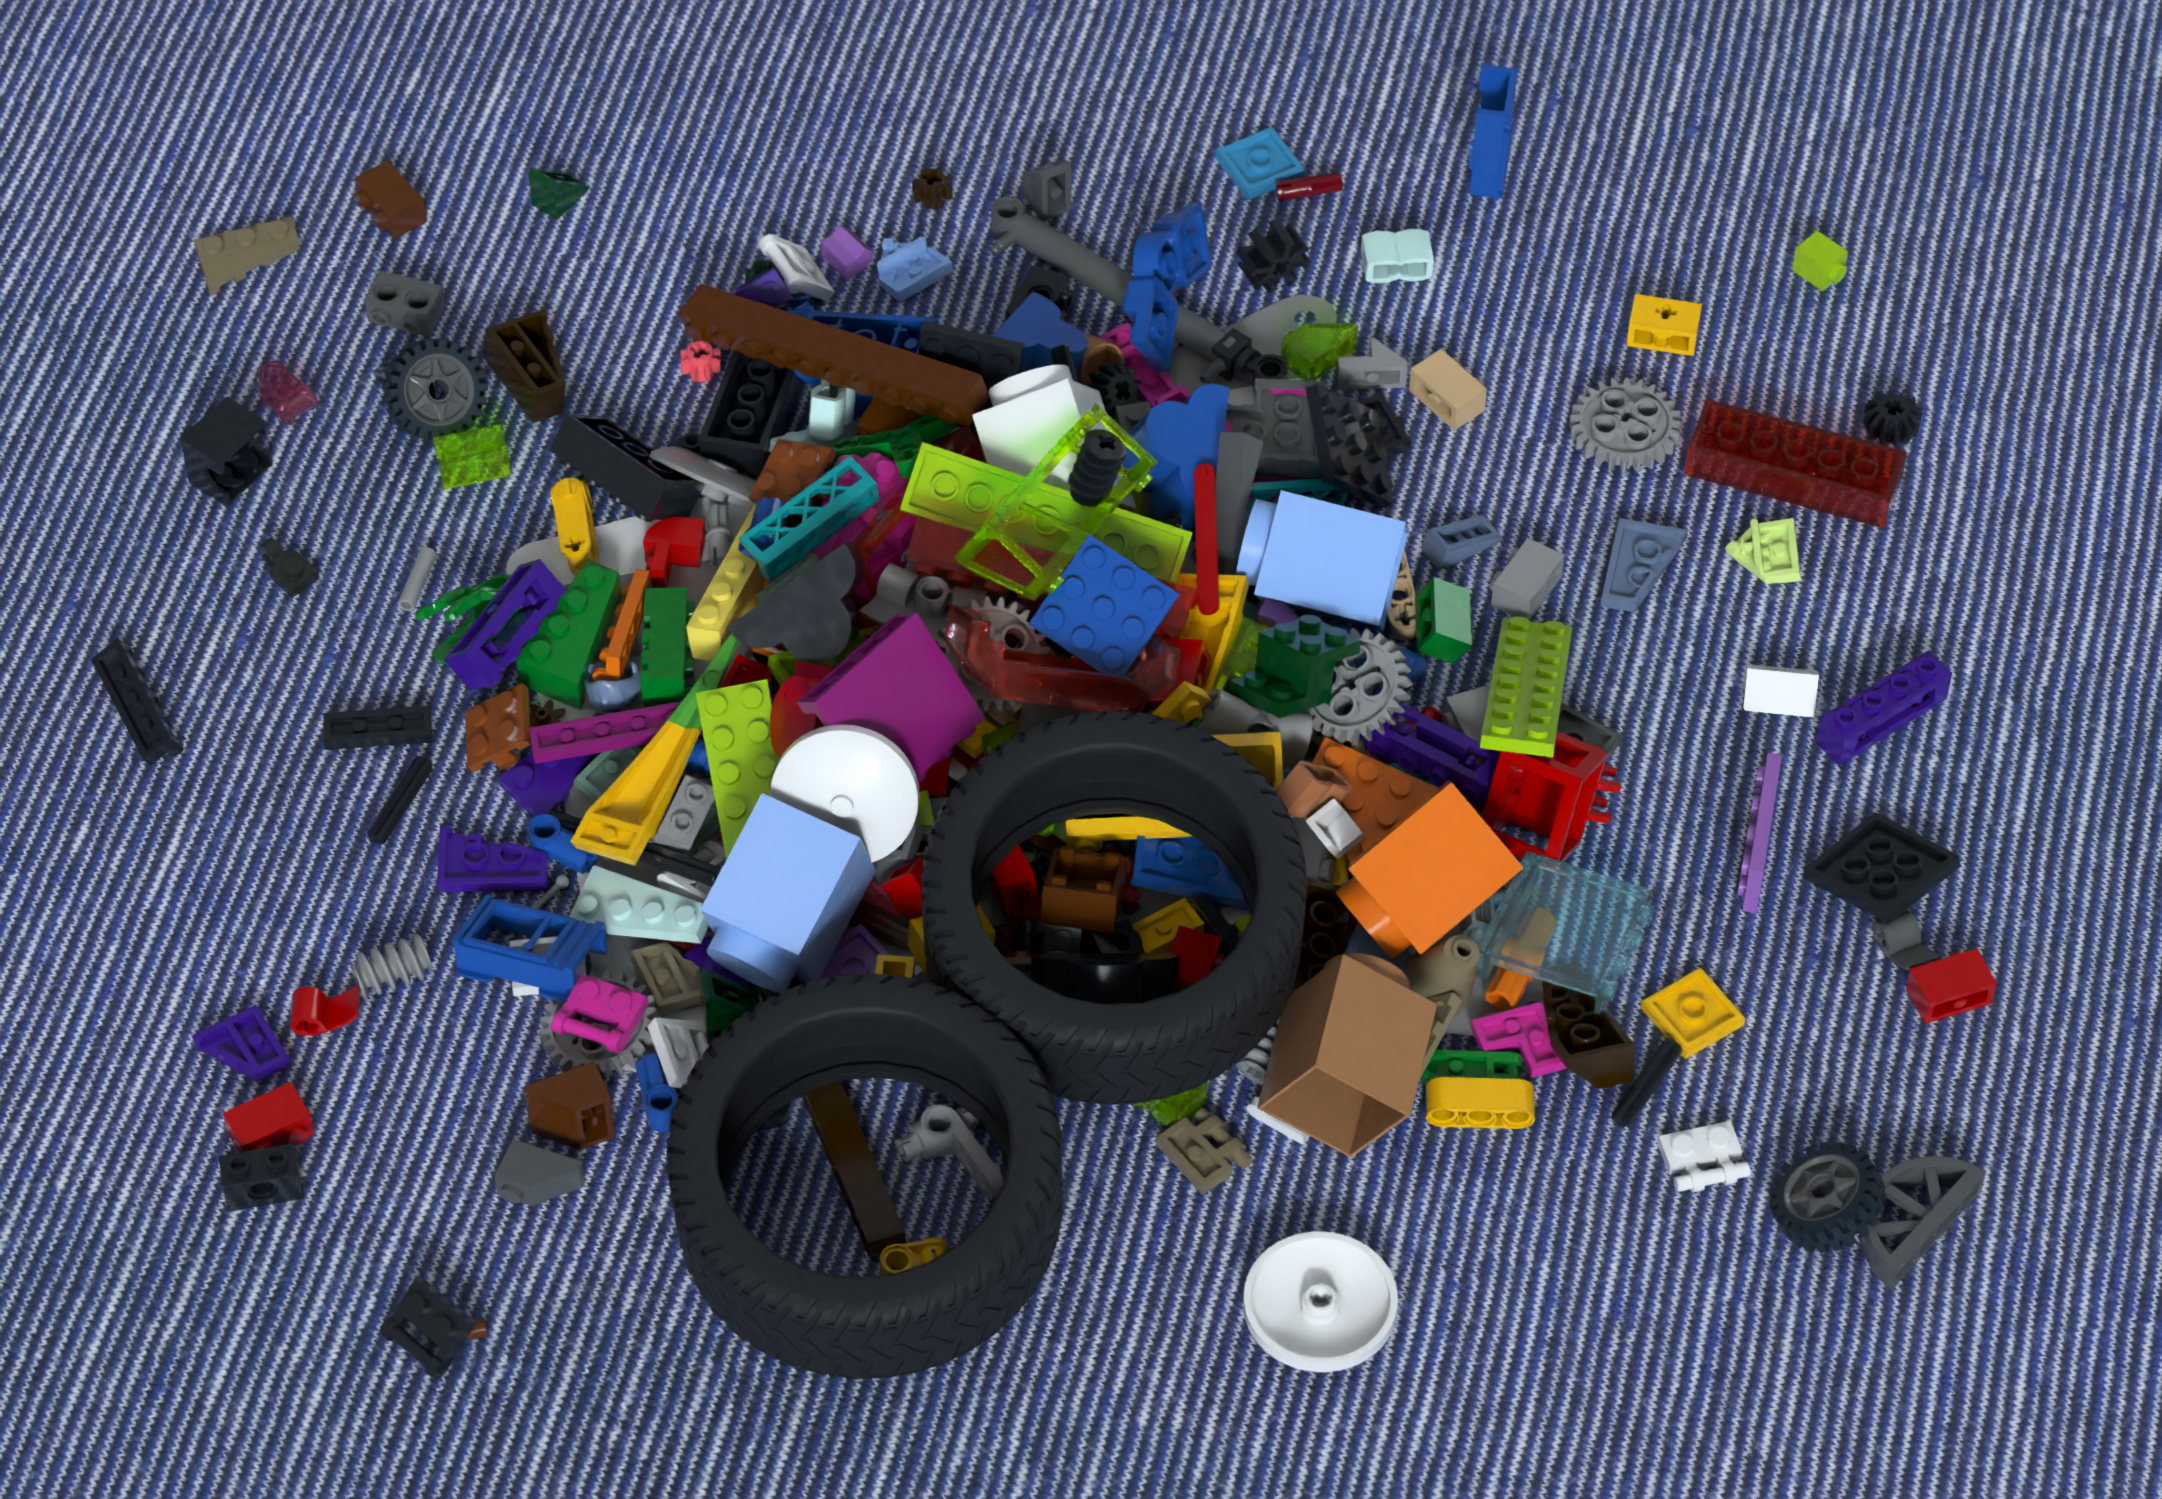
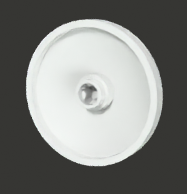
[770,725,920,863]
[1243,1231,1398,1372]

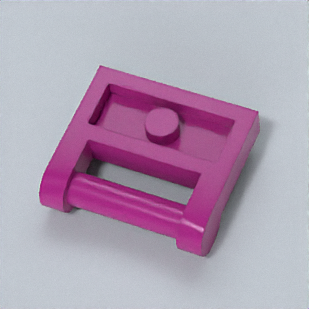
[551,974,649,1054]

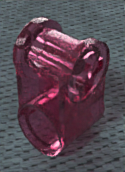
[257,361,318,426]

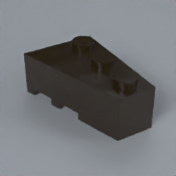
[483,309,566,423]

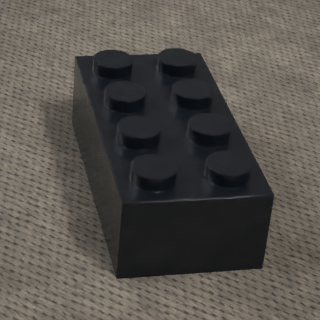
[698,350,805,476]
[549,414,705,522]

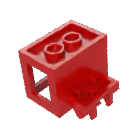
[1481,731,1621,872]

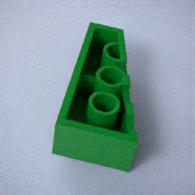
[640,587,696,708]

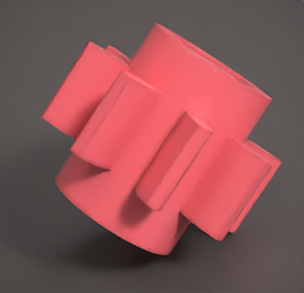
[680,341,721,382]

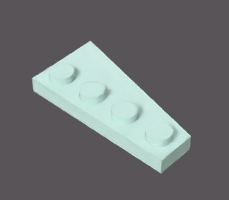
[569,865,709,944]

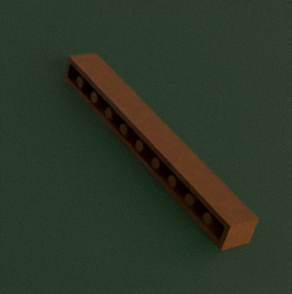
[678,284,990,428]

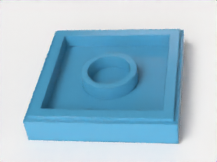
[1215,127,1305,200]

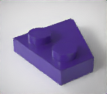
[192,1005,291,1082]

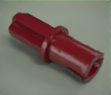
[1276,172,1343,202]

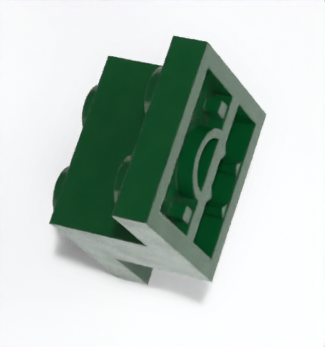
[1228,615,1361,719]

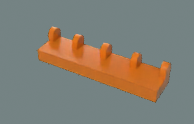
[592,569,650,682]

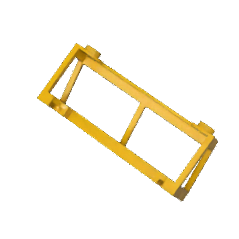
[1065,732,1283,853]

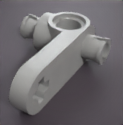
[895,1104,1004,1200]

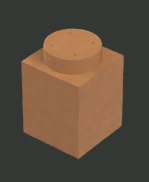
[1257,953,1437,1158]

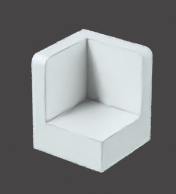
[1306,799,1366,859]

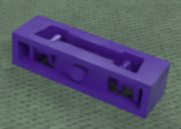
[444,559,566,691]
[1816,650,1952,766]
[1363,703,1500,807]

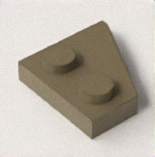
[630,942,700,1015]

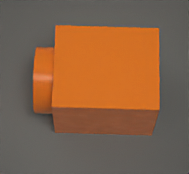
[1336,780,1524,960]

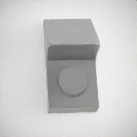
[1337,337,1407,390]

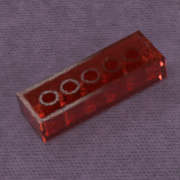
[1684,398,1907,529]

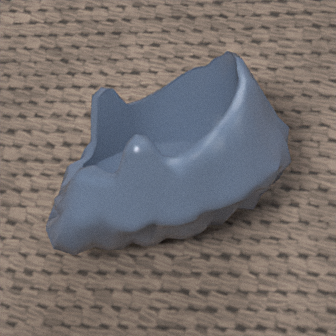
[584,662,641,713]

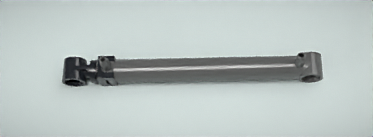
[990,196,1288,391]

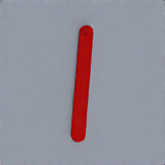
[1194,463,1220,615]

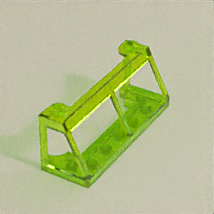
[954,403,1158,600]

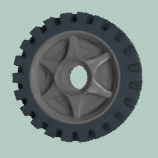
[382,339,488,441]
[1769,1141,1886,1253]

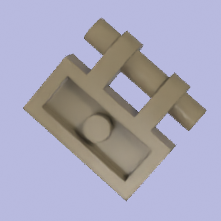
[1156,1108,1253,1195]

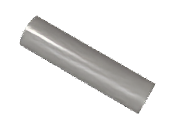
[397,547,436,611]

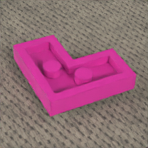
[1470,1002,1566,1078]

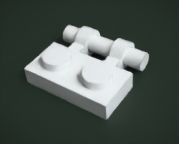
[1658,1121,1751,1192]

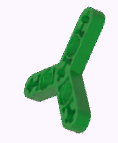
[829,414,961,478]

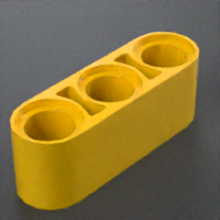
[1426,1077,1535,1129]

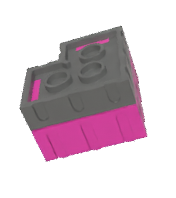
[1224,378,1324,502]

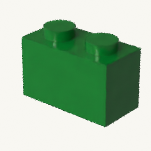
[1415,577,1474,664]

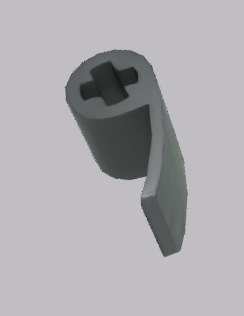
[1872,910,1939,970]

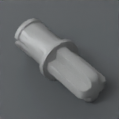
[705,503,733,570]

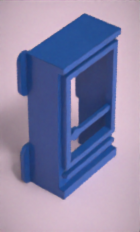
[1468,62,1518,199]
[453,894,608,1002]

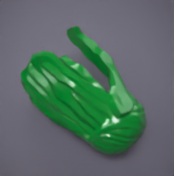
[416,573,527,666]

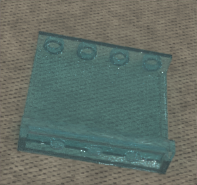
[1476,851,1655,1014]

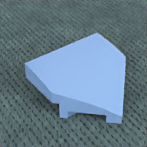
[877,237,954,303]

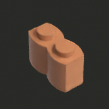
[1275,761,1353,820]

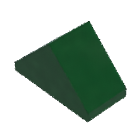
[528,168,590,220]
[699,968,760,1032]

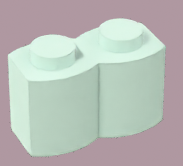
[1361,229,1434,283]
[808,379,856,441]

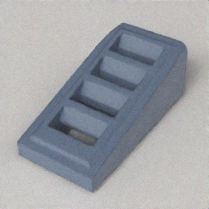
[1421,514,1502,570]

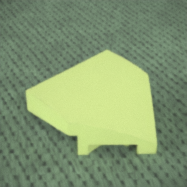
[1725,518,1801,583]

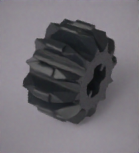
[1085,362,1143,420]
[1863,389,1922,448]

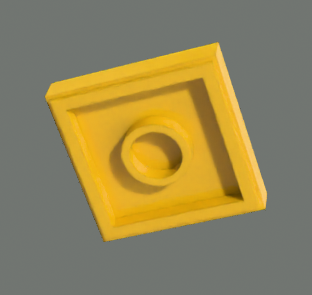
[1641,967,1746,1059]

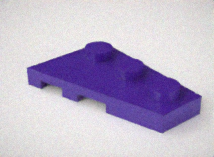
[498,718,600,818]
[437,825,549,892]

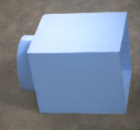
[1236,490,1409,632]
[700,793,876,993]

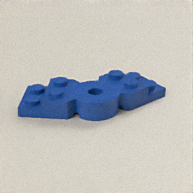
[1122,202,1212,372]

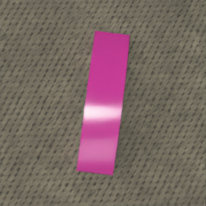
[1099,322,1191,408]

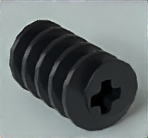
[1068,429,1126,507]

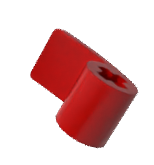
[290,985,360,1036]

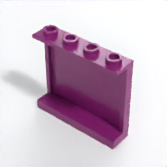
[797,612,985,783]

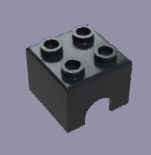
[180,397,273,506]

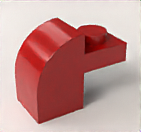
[643,517,706,588]
[881,856,924,920]

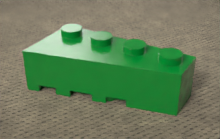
[516,560,622,710]

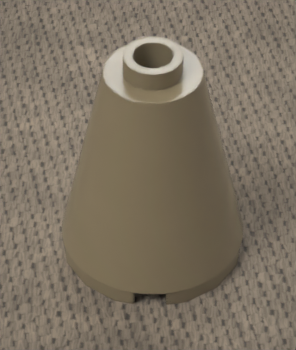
[1402,935,1480,1015]

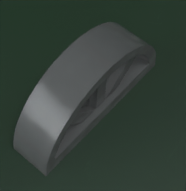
[1860,1156,1986,1290]

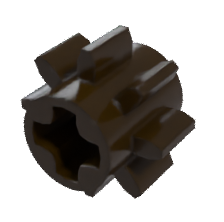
[912,169,953,209]

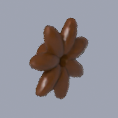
[530,700,566,737]

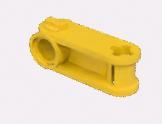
[550,477,599,576]

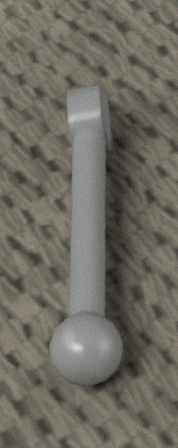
[531,875,570,909]

